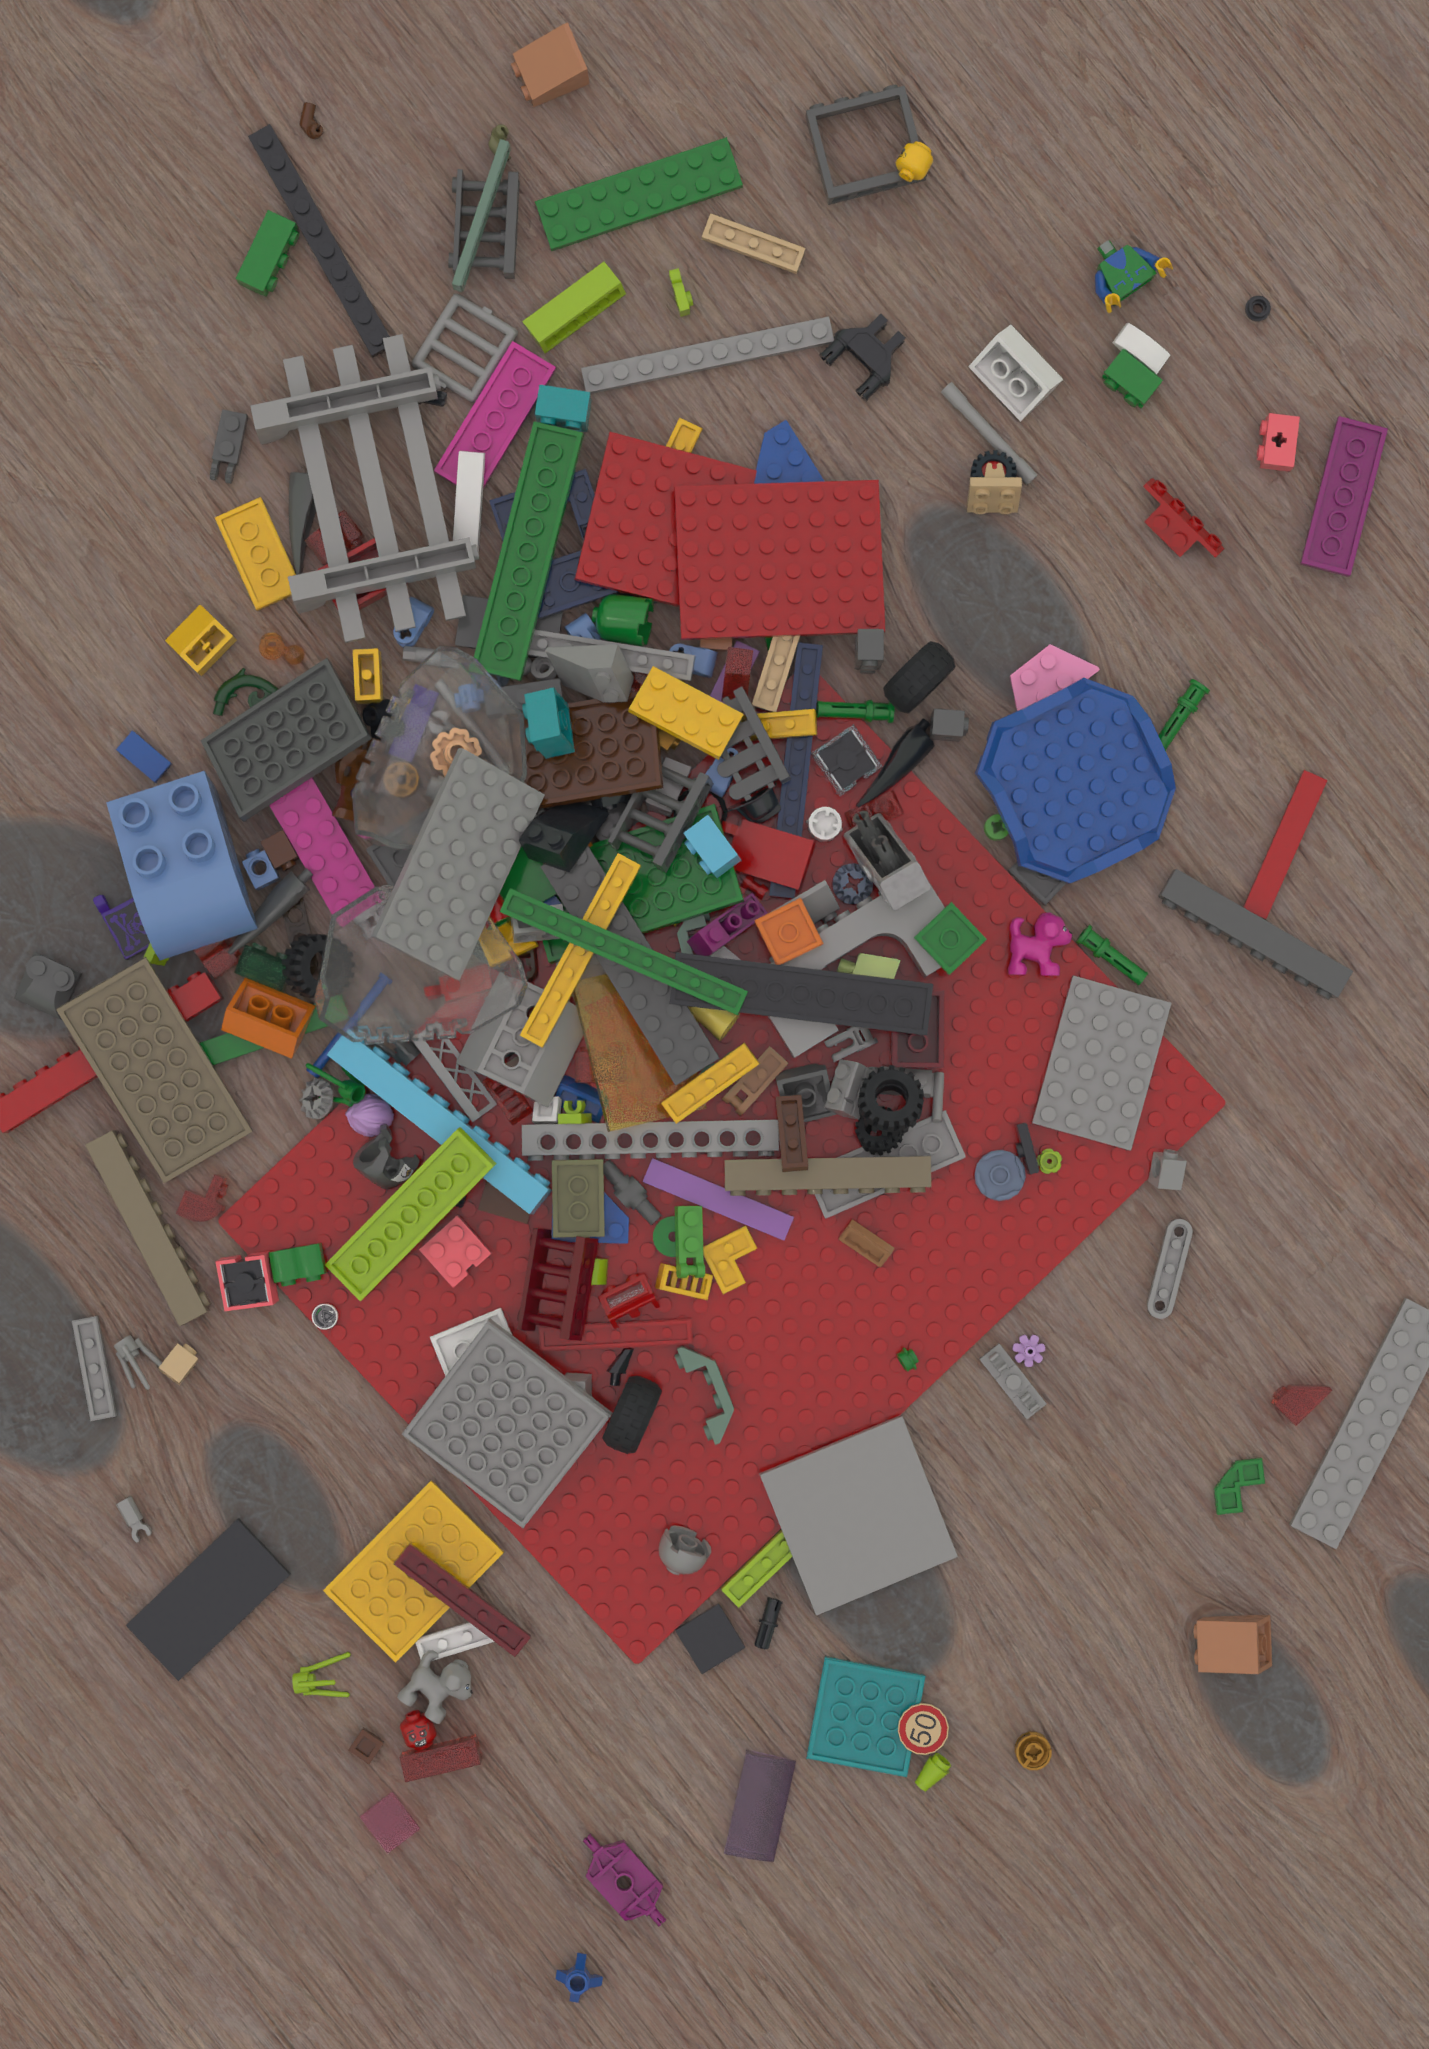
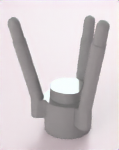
[114,1335,163,1390]

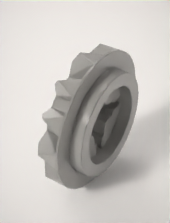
[299,1078,333,1119]

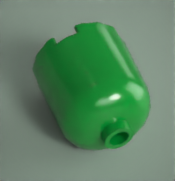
[592,594,654,647]

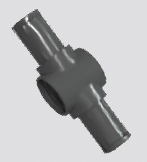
[604,1159,662,1225]

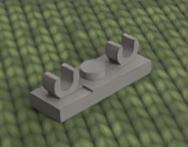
[979,1343,1047,1419]

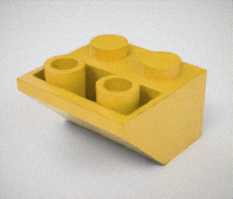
[165,605,237,676]

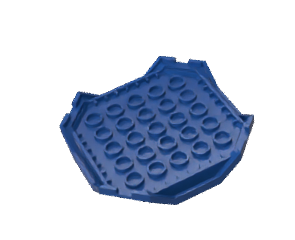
[975,678,1176,884]

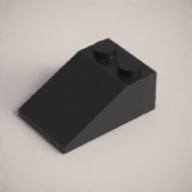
[519,802,609,872]

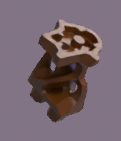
[332,738,390,828]

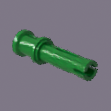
[1158,679,1210,751]
[816,700,895,724]
[1076,924,1148,986]

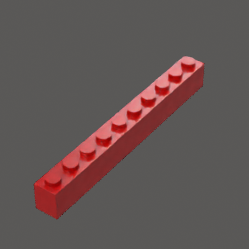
[0,971,224,1133]

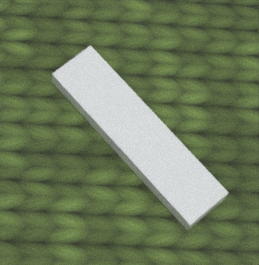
[453,451,486,554]

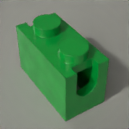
[1101,349,1163,409]

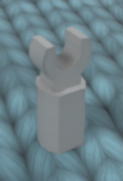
[116,1496,152,1543]

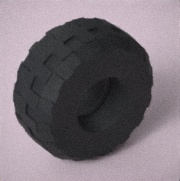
[883,641,956,713]
[602,1375,662,1454]

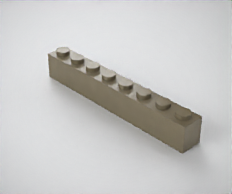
[85,1130,211,1326]
[724,1156,931,1196]

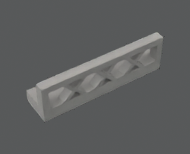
[412,1022,497,1123]

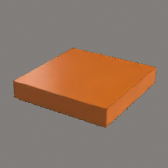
[754,898,823,965]

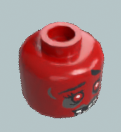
[400,1710,437,1751]

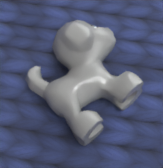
[397,1650,473,1724]

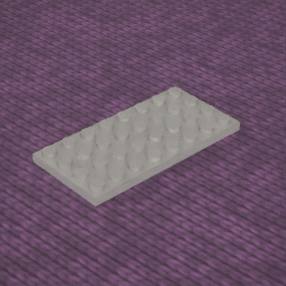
[372,748,544,981]

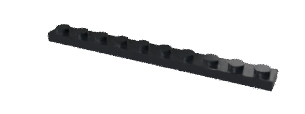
[248,124,390,358]

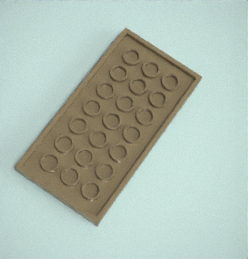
[56,957,253,1183]

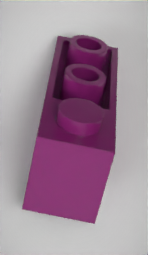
[687,893,767,956]

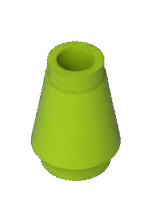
[915,1753,951,1792]

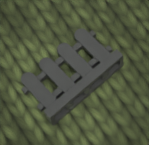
[717,687,792,802]

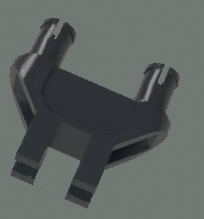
[819,314,906,402]

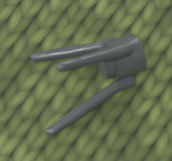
[359,1008,421,1066]

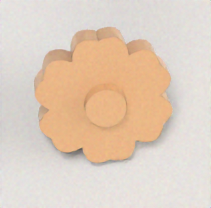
[430,728,482,777]

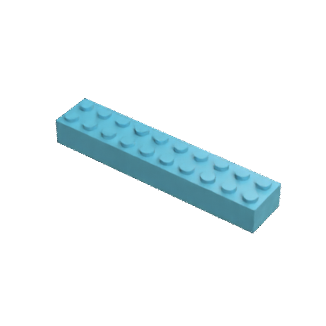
[327,1031,552,1214]

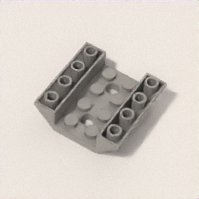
[456,972,593,1107]

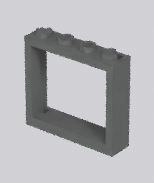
[805,85,927,205]

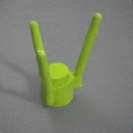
[292,1652,351,1697]

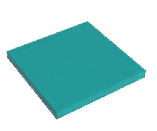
[806,1656,926,1777]

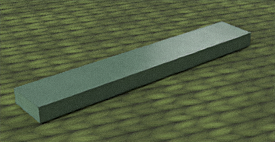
[452,139,511,292]

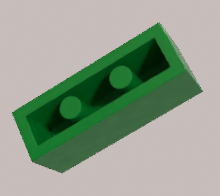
[235,210,300,297]

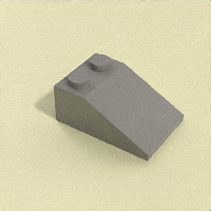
[546,644,634,703]

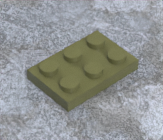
[552,1159,605,1238]

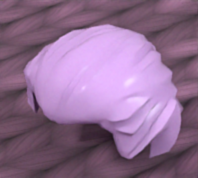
[345,1094,394,1137]

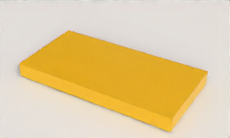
[215,497,296,611]

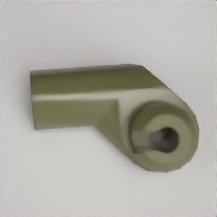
[488,124,511,162]

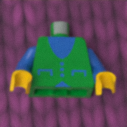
[1095,240,1173,313]

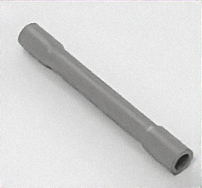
[941,382,1038,485]

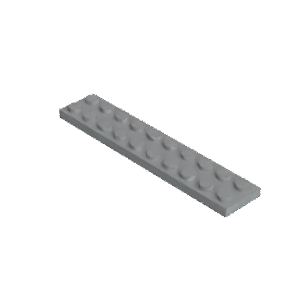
[1289,1298,1429,1549]

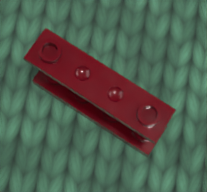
[517,1228,598,1341]

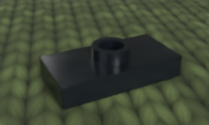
[1015,1122,1039,1174]

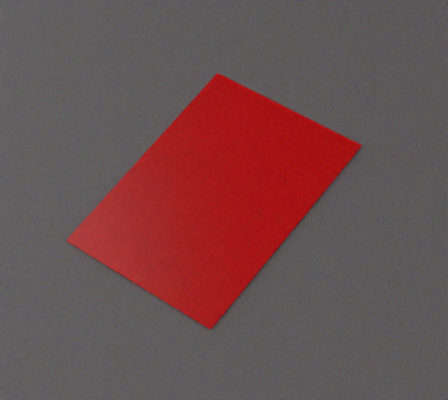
[218,674,1226,1664]

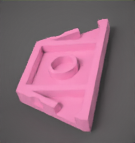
[1009,644,1100,711]

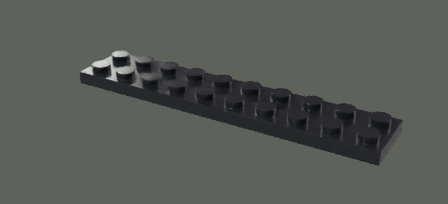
[669,952,933,1036]

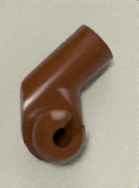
[299,102,323,140]

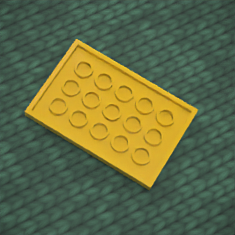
[323,1480,504,1663]

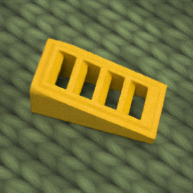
[655,1263,713,1300]

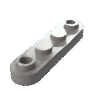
[1147,1219,1193,1319]

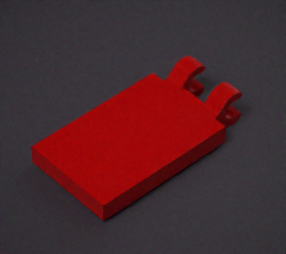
[722,819,816,891]

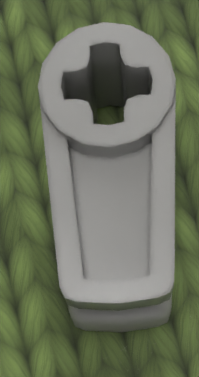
[824,1026,878,1062]

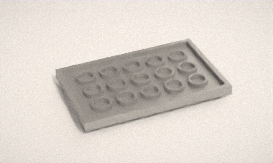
[1032,976,1171,1151]

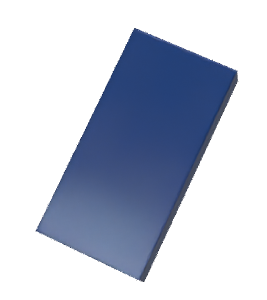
[116,730,172,783]

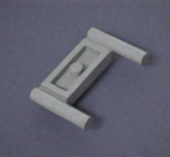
[869,1066,944,1123]

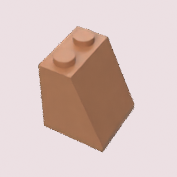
[511,22,589,107]
[1194,1615,1272,1674]

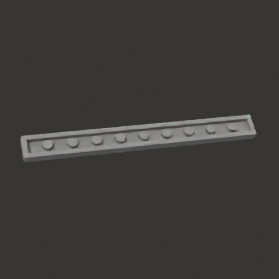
[581,317,834,394]

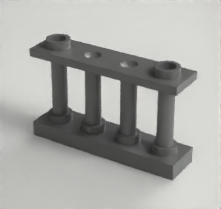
[448,169,520,279]
[608,756,714,873]

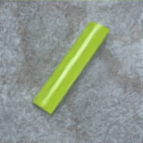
[522,262,626,354]

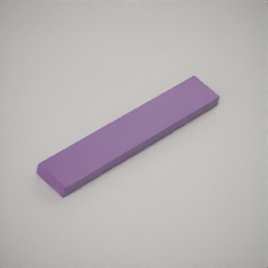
[643,1158,794,1240]

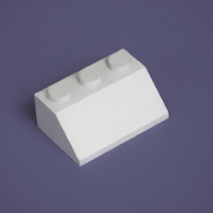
[968,325,1063,422]

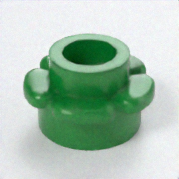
[896,1348,919,1372]

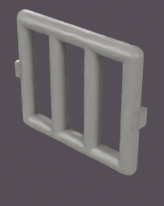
[412,294,518,402]

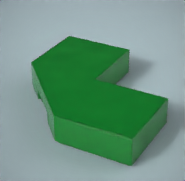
[1213,1457,1265,1515]

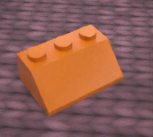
[221,977,315,1059]

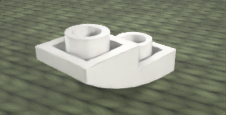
[1112,323,1170,374]

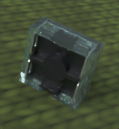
[811,724,883,797]

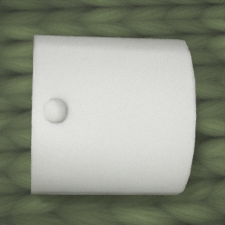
[806,807,843,842]

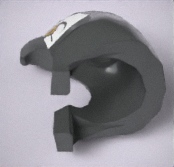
[353,1124,420,1189]

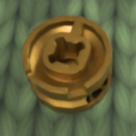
[1015,1731,1052,1770]

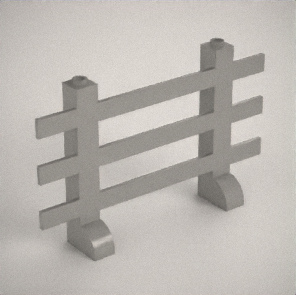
[250,334,479,643]

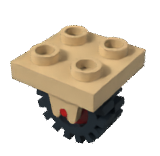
[967,450,1022,514]

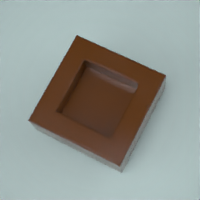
[348,1727,384,1764]

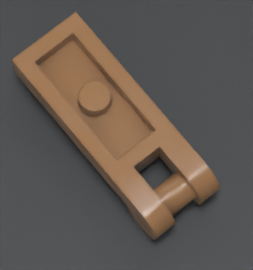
[722,1046,788,1116]

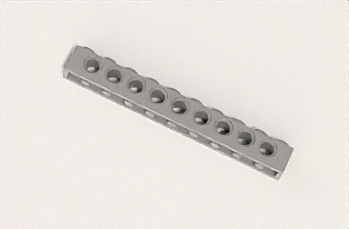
[522,1120,779,1161]

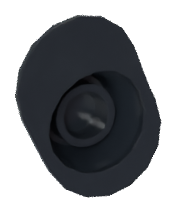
[722,782,781,823]

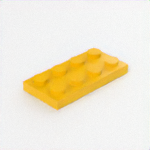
[628,666,744,760]

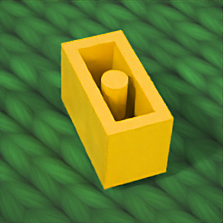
[353,648,383,704]

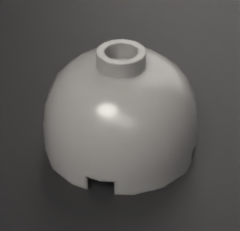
[659,1525,711,1575]

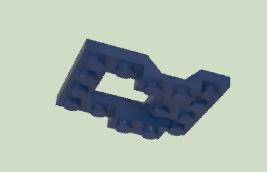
[489,469,620,620]

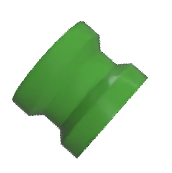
[984,814,1009,841]

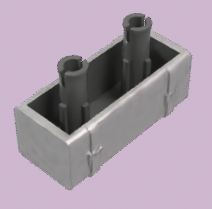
[844,811,931,910]

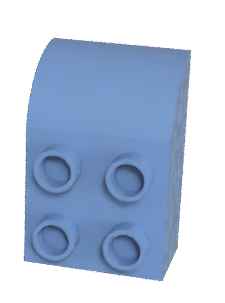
[106,771,258,960]

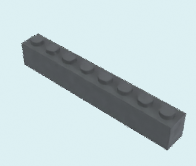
[1158,869,1353,1000]

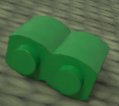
[269,1243,327,1287]

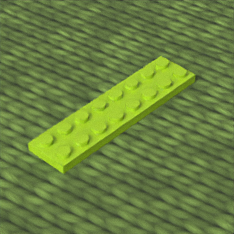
[325,1127,497,1301]

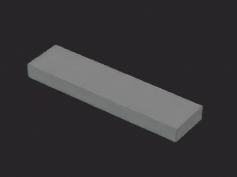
[72,1316,117,1421]

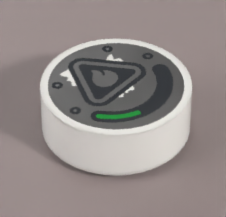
[312,1303,338,1329]

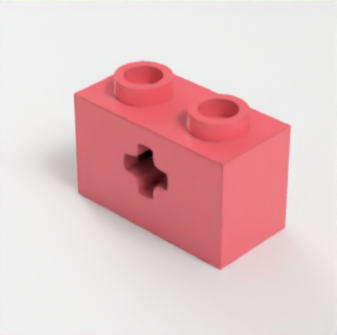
[1257,413,1300,472]

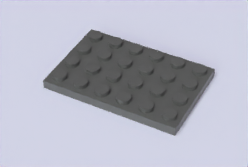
[201,658,372,821]

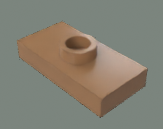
[838,1219,894,1268]

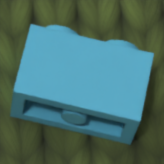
[683,815,741,878]

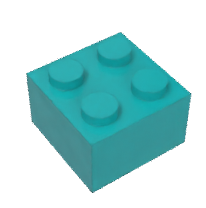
[535,384,592,432]
[522,687,575,759]

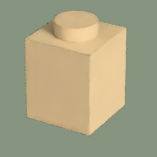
[159,1343,198,1386]

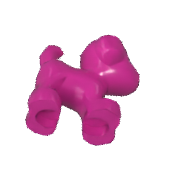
[1008,912,1072,976]

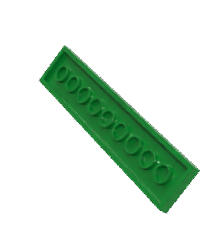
[471,421,584,682]

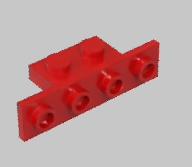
[1143,478,1225,558]

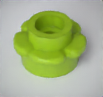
[1037,1149,1062,1174]

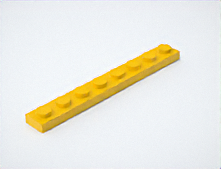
[520,853,641,1048]

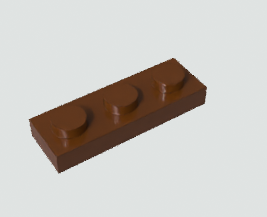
[776,1095,808,1172]

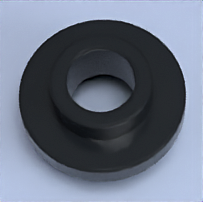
[1245,296,1271,322]

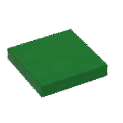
[914,902,987,975]

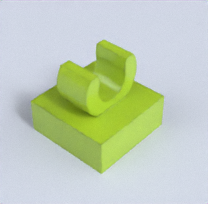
[558,1100,592,1124]

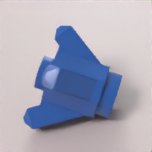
[555,1953,603,2003]

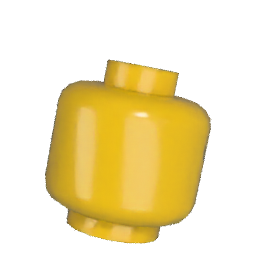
[895,141,933,182]

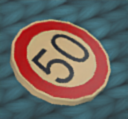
[898,1703,949,1755]

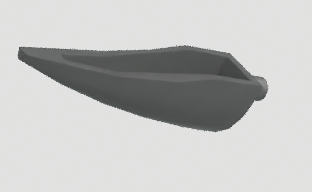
[288,471,316,575]
[227,868,313,955]

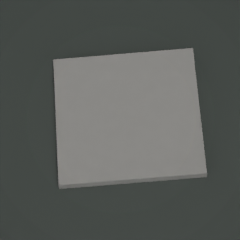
[402,1318,613,1528]
[759,1415,958,1616]

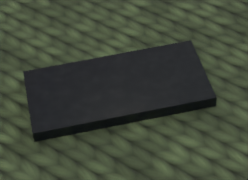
[126,1518,291,1681]

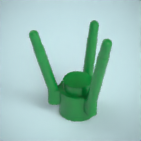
[305,1063,365,1107]

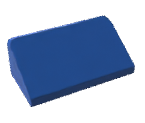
[555,1075,611,1123]

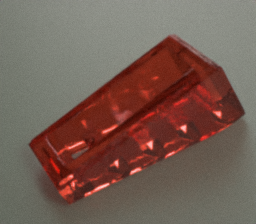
[481,1077,533,1125]

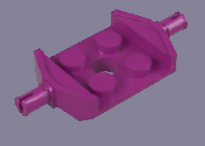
[583,1834,666,1927]

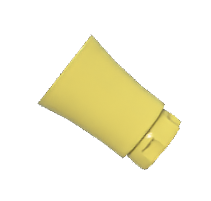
[688,1006,740,1041]

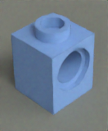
[242,849,281,891]

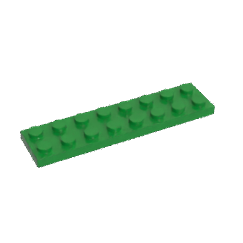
[535,137,743,252]

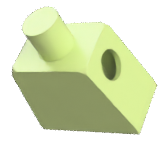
[837,953,900,979]

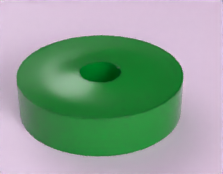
[653,1216,676,1257]

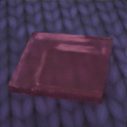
[360,1791,420,1854]

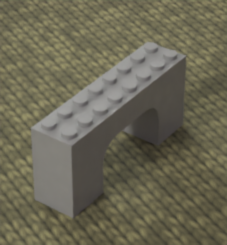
[768,879,945,1058]

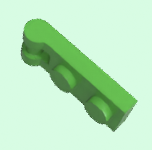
[675,1206,705,1278]

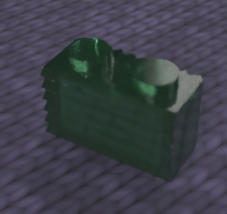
[234,942,288,993]

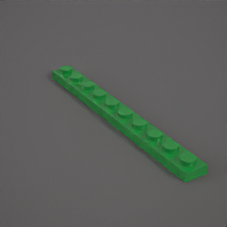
[500,888,748,1015]

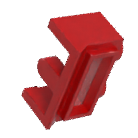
[598,1274,661,1329]

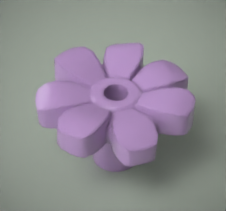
[1012,1335,1045,1367]

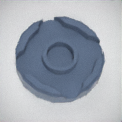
[974,1150,1026,1201]

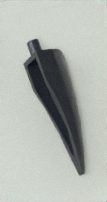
[855,719,935,808]

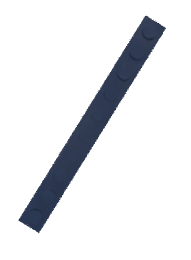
[769,642,823,899]

